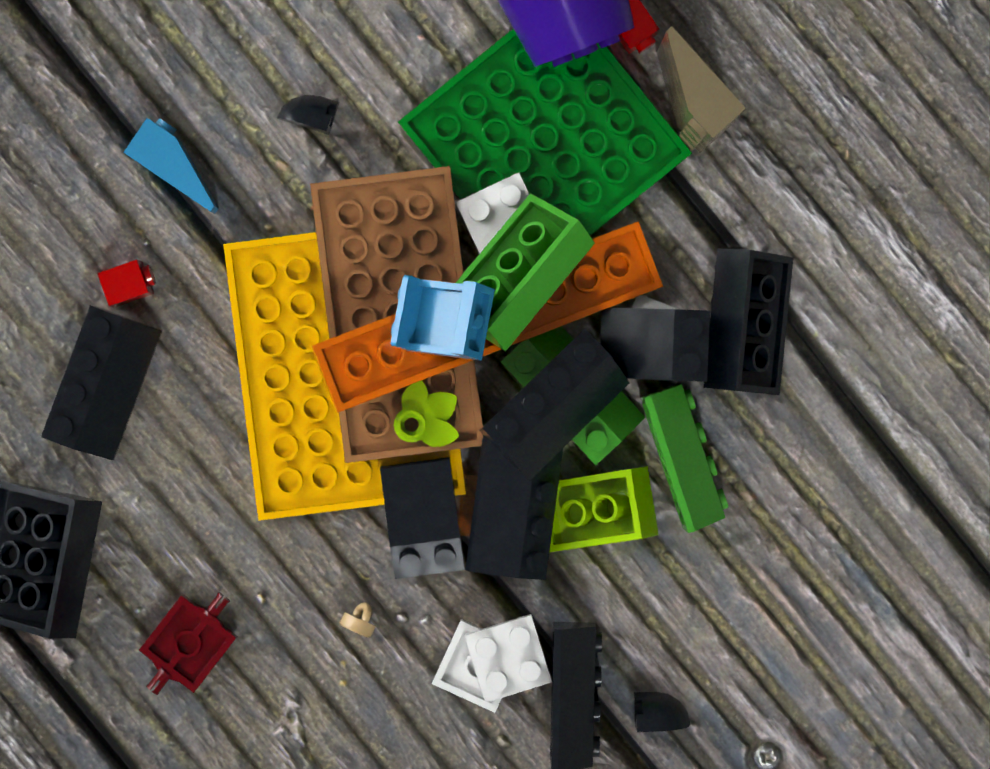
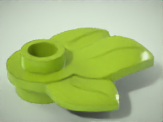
[394,380,459,447]

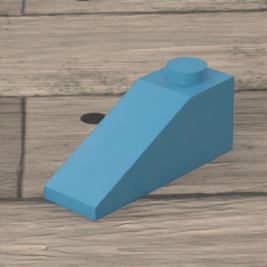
[123,118,219,214]

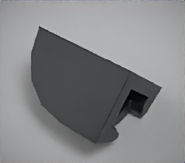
[277,95,340,135]
[634,692,690,732]

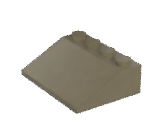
[657,26,746,153]

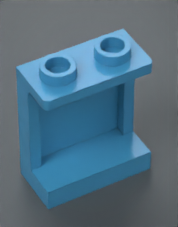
[391,275,495,361]

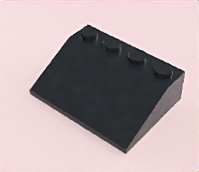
[0,480,102,639]

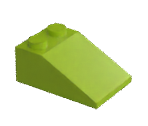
[549,466,659,552]

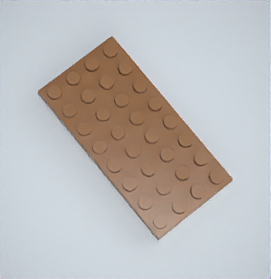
[310,166,483,463]

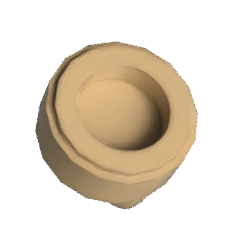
[339,602,376,638]

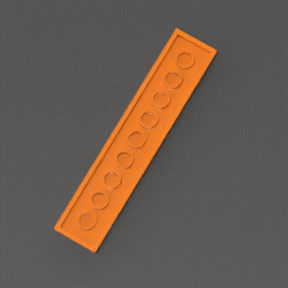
[311,221,664,413]

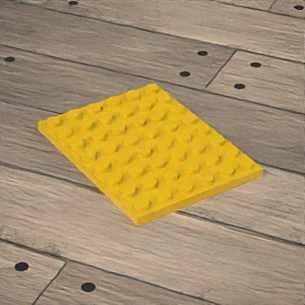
[223,232,466,521]

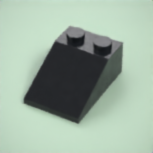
[600,308,710,382]
[380,457,465,579]

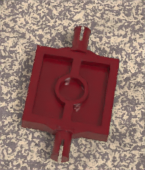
[139,592,238,695]

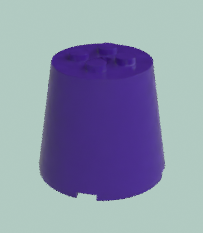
[497,0,635,67]

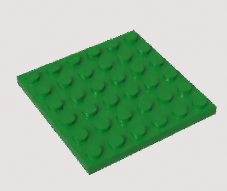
[398,29,692,236]

